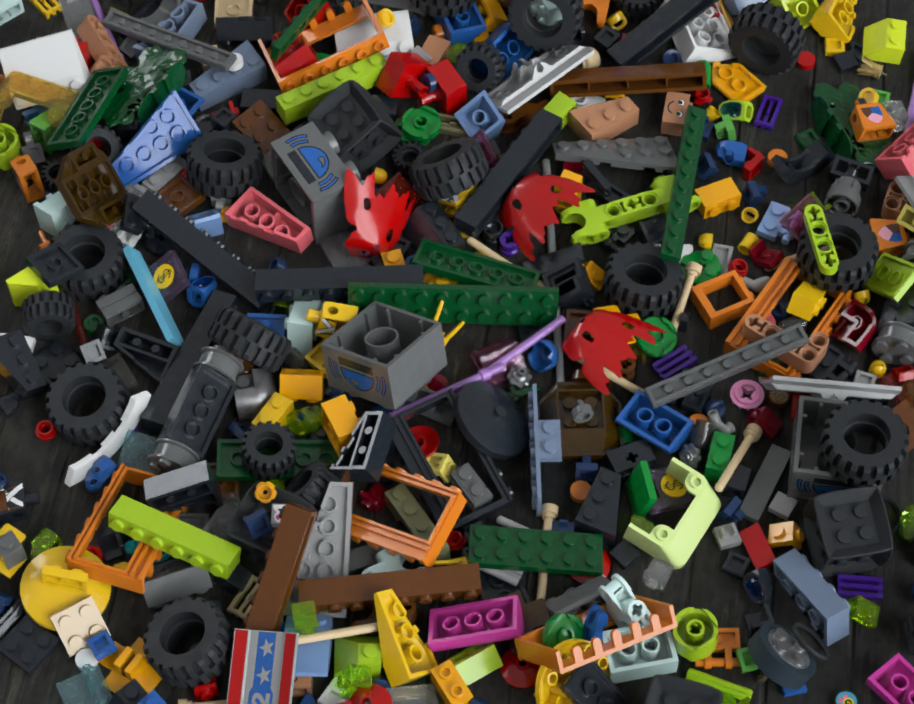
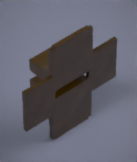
[493,590,550,654]

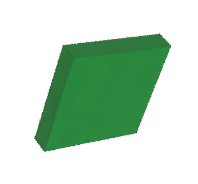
[625,461,658,521]

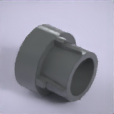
[824,176,861,217]

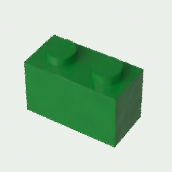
[704,431,736,483]

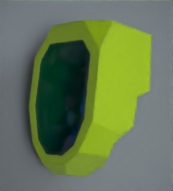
[718,100,754,122]

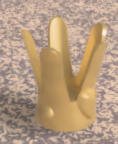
[857,56,887,80]

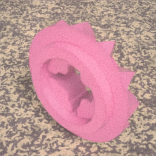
[730,380,764,411]

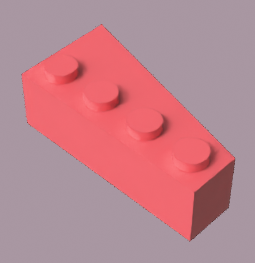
[874,123,914,180]
[224,186,314,254]

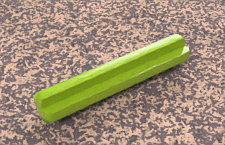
[686,668,753,702]

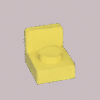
[426,452,457,483]

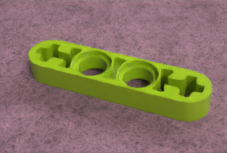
[803,204,839,275]

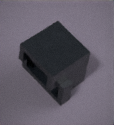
[542,257,596,310]

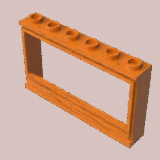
[258,0,390,93]
[723,256,852,378]
[65,463,188,594]
[341,463,467,568]
[514,595,678,674]

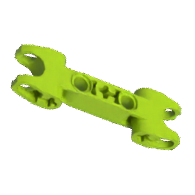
[560,175,702,245]

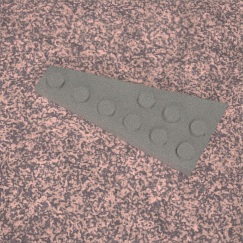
[284,482,353,618]

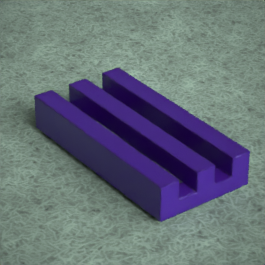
[753,94,783,132]
[651,344,698,381]
[837,574,883,601]

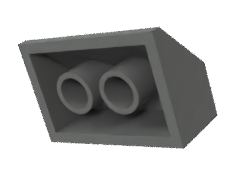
[144,558,213,609]
[545,575,611,618]

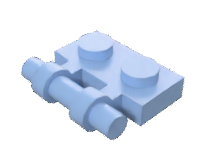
[756,201,803,245]

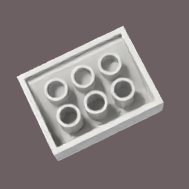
[659,0,737,64]
[334,10,414,61]
[0,29,90,110]

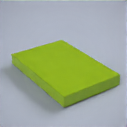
[861,252,914,302]

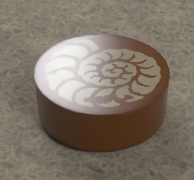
[768,390,790,408]

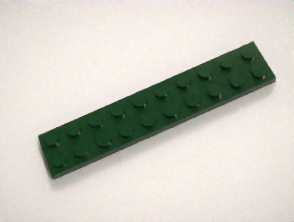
[348,282,559,326]

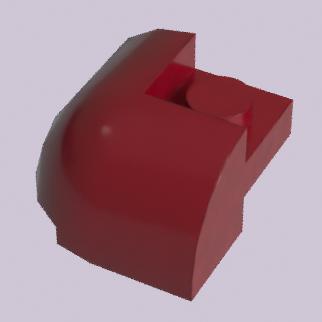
[830,298,877,354]

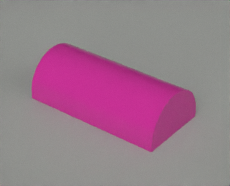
[428,595,524,652]
[865,653,914,704]

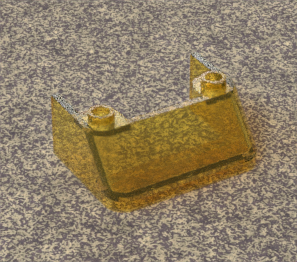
[0,71,79,127]

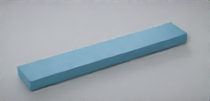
[123,245,184,347]

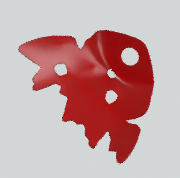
[344,168,416,259]
[498,173,595,261]
[561,309,666,395]

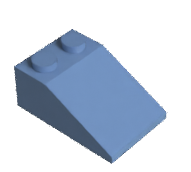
[284,614,333,677]

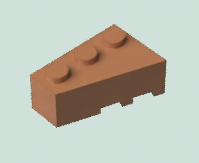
[568,96,639,141]

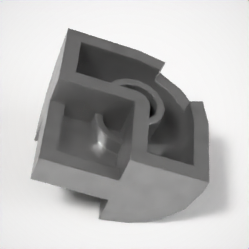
[234,368,277,421]

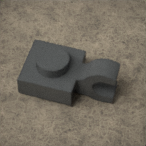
[21,131,46,165]

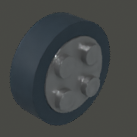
[748,623,817,690]

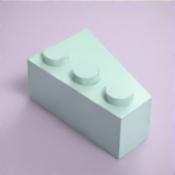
[33,191,76,236]
[284,300,325,357]

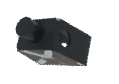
[0,481,40,526]

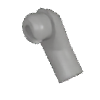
[743,276,771,293]
[707,409,735,434]

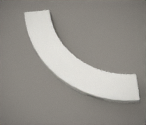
[64,391,151,487]

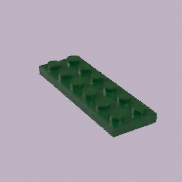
[46,66,129,151]
[411,238,541,287]
[216,439,339,481]
[468,524,603,577]

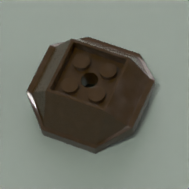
[54,141,127,229]
[537,381,622,460]

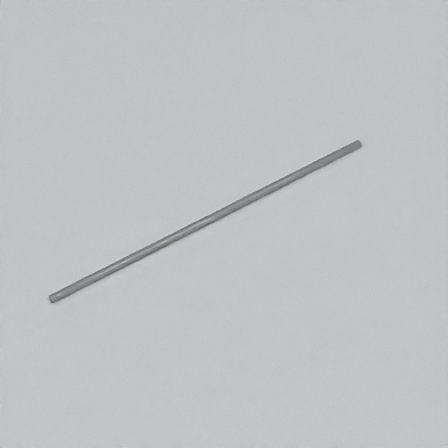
[542,159,565,382]

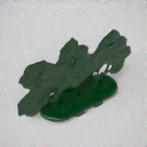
[102,45,187,127]
[811,82,893,168]

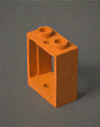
[690,270,755,330]

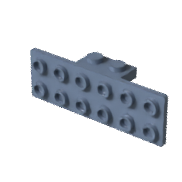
[528,384,562,517]

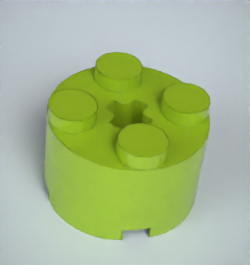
[0,123,22,171]
[672,607,718,662]

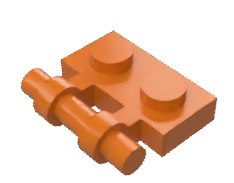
[695,628,741,669]

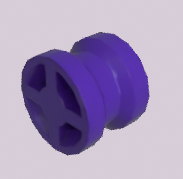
[500,231,519,257]

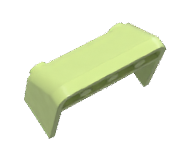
[623,457,721,569]

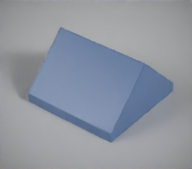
[454,90,505,144]
[184,208,224,238]

